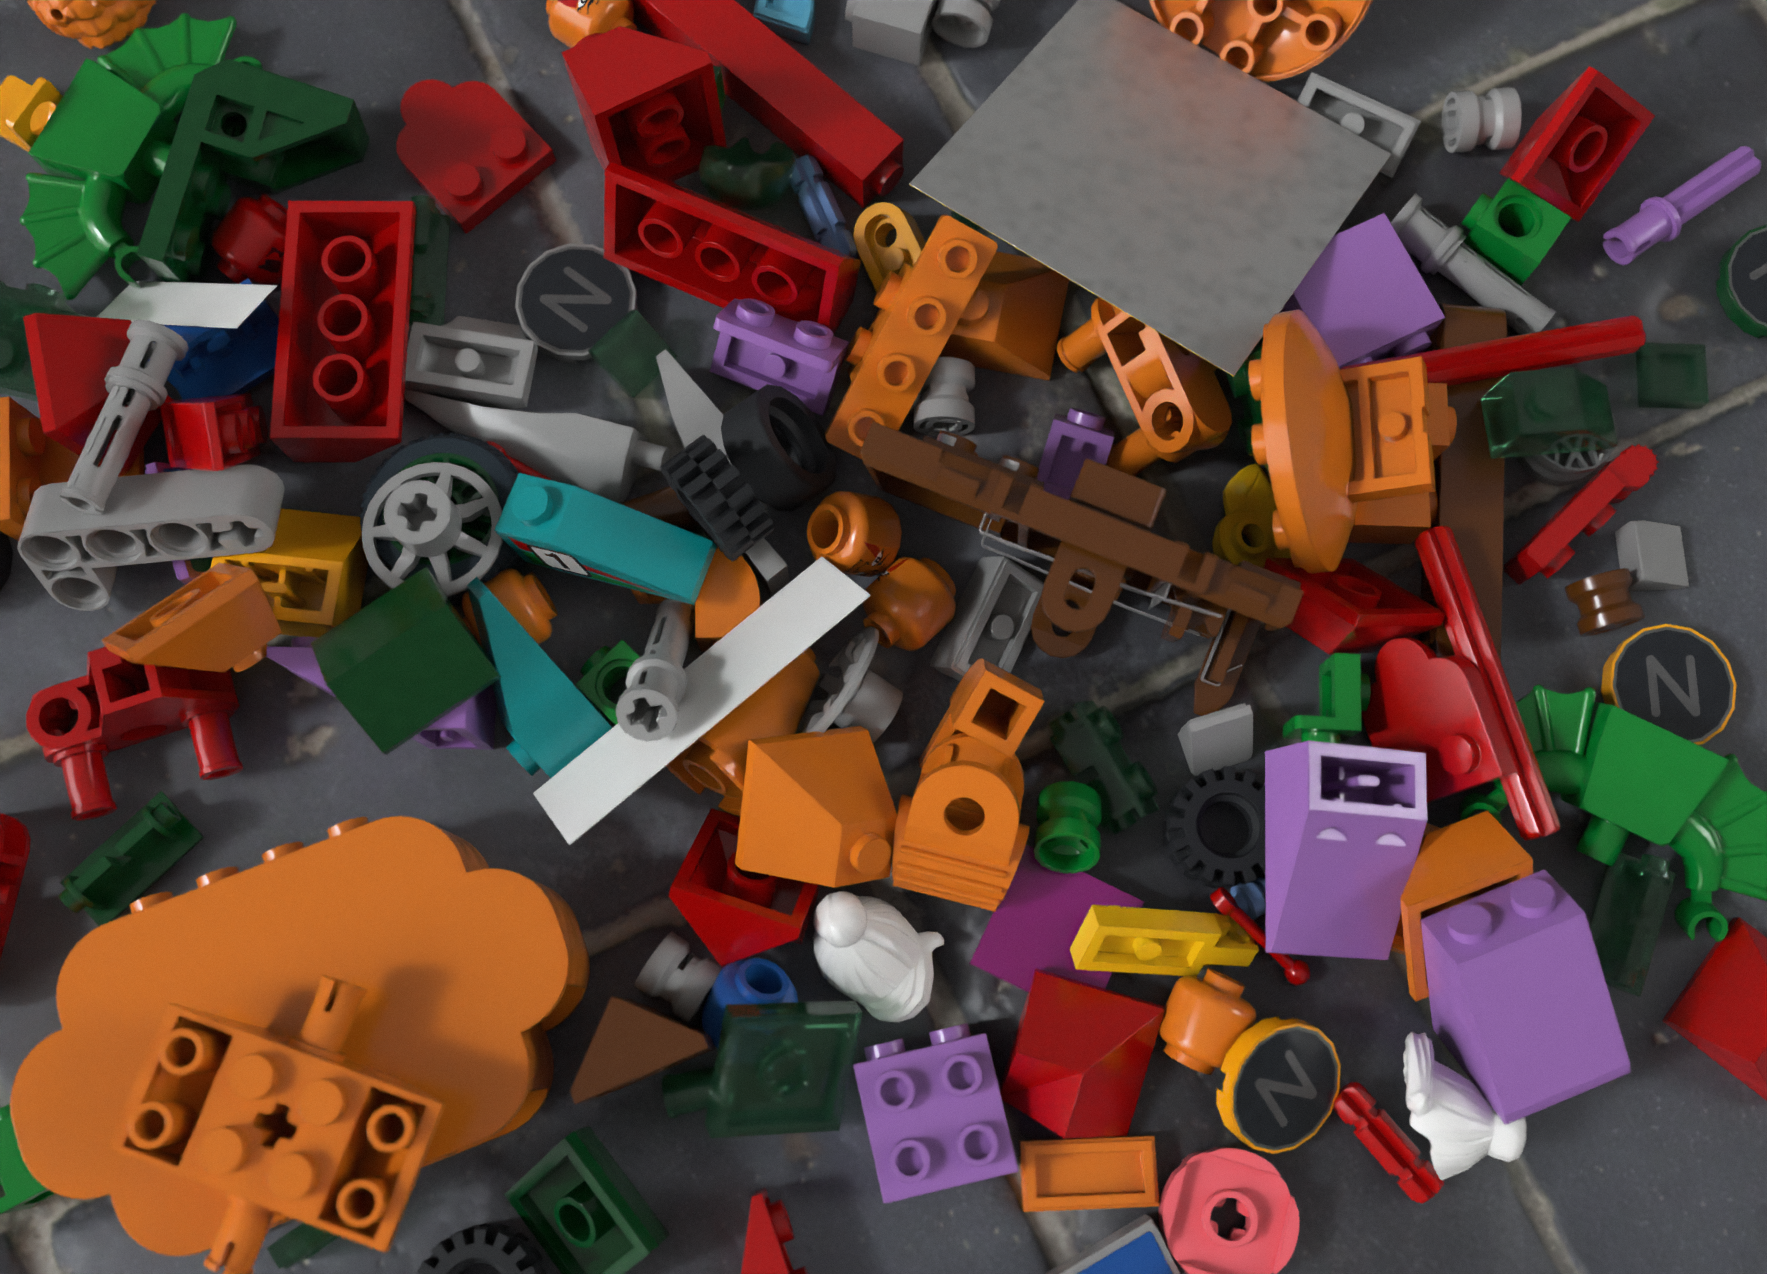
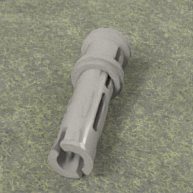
[1391,193,1556,335]
[60,320,189,515]
[616,598,695,741]

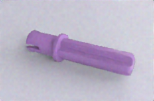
[1603,146,1761,265]

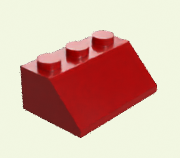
[561,26,728,182]

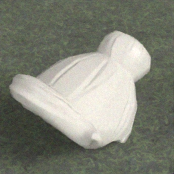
[813,891,944,1023]
[1403,1032,1527,1181]

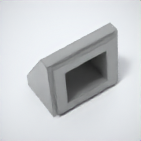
[1615,520,1689,591]
[1178,703,1253,776]

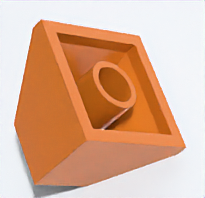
[939,251,1069,381]
[101,563,282,672]
[735,726,898,888]
[1400,810,1533,1002]

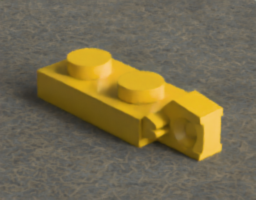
[1070,905,1259,977]

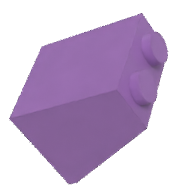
[1420,869,1630,1125]

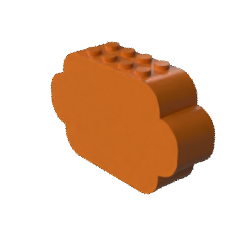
[10,816,590,1256]

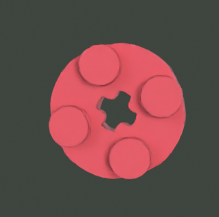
[1158,1147,1300,1274]

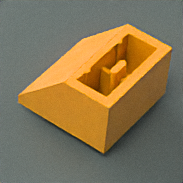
[211,508,368,637]

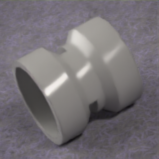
[932,0,1001,48]
[1441,87,1522,153]
[913,357,975,437]
[634,931,723,1024]

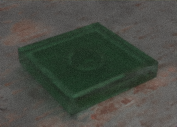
[705,1001,863,1138]

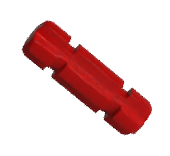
[1333,1081,1444,1204]

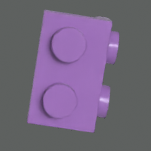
[710,298,849,416]

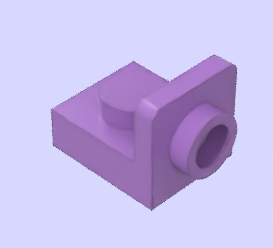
[1037,407,1114,501]

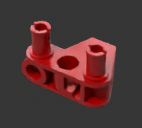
[26,647,244,821]

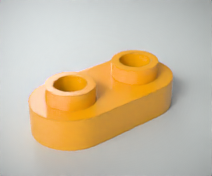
[853,202,926,292]

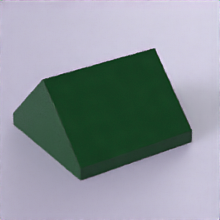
[311,567,502,755]
[504,1126,670,1274]

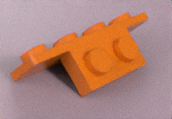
[825,214,998,459]

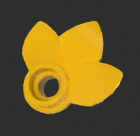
[1212,464,1291,568]

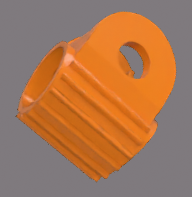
[892,733,1030,912]

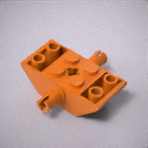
[106,975,446,1274]

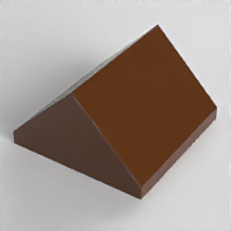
[570,996,717,1104]

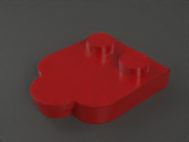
[396,79,556,234]
[1361,637,1517,804]

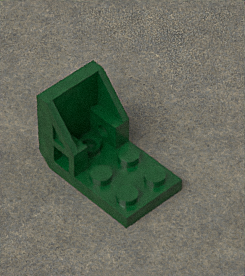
[137,59,370,283]

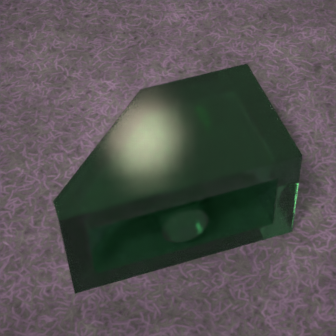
[1480,367,1618,459]

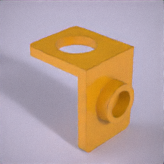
[0,75,63,152]

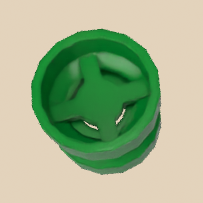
[1034,781,1102,874]

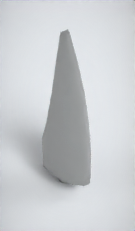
[404,389,669,503]

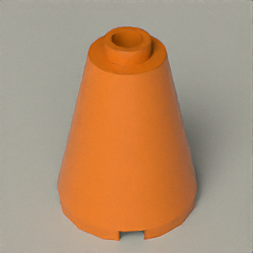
[666,647,820,816]

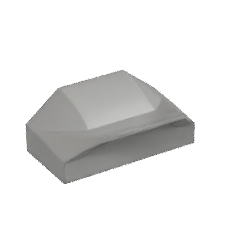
[405,316,538,410]

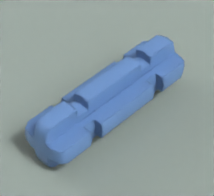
[787,155,858,259]

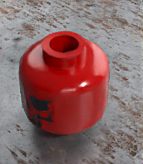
[210,193,288,285]

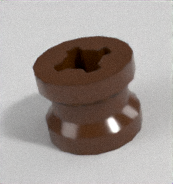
[1564,568,1645,637]

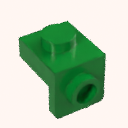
[1283,653,1371,744]

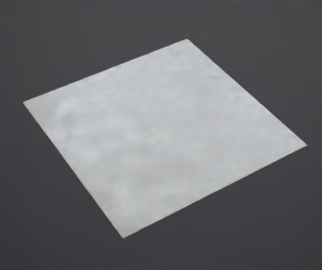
[909,0,1391,377]

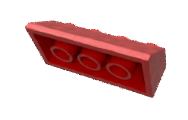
[604,162,861,335]
[269,201,416,462]

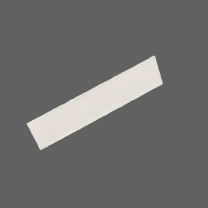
[97,281,277,329]

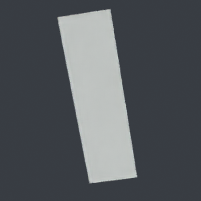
[533,556,871,845]

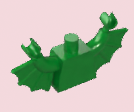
[19,13,263,300]
[1458,684,1767,942]

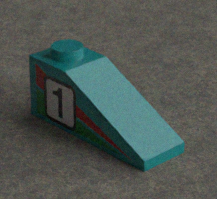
[494,473,717,605]

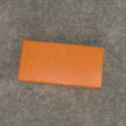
[1018,1135,1159,1212]

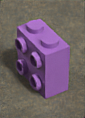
[1279,213,1445,368]
[853,1023,1018,1204]

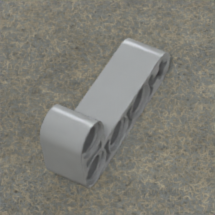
[17,465,285,611]

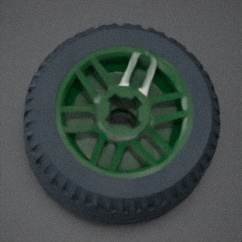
[360,433,527,606]

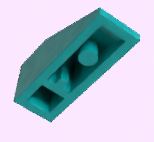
[467,577,612,778]

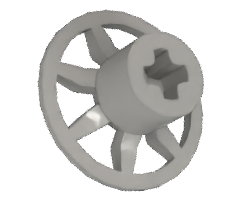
[362,462,503,597]
[795,626,903,743]

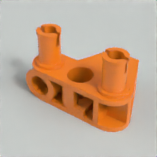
[1057,297,1232,477]

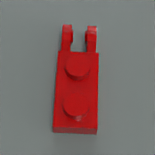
[1503,444,1659,585]

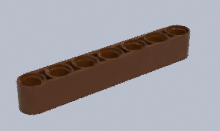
[1420,303,1507,661]

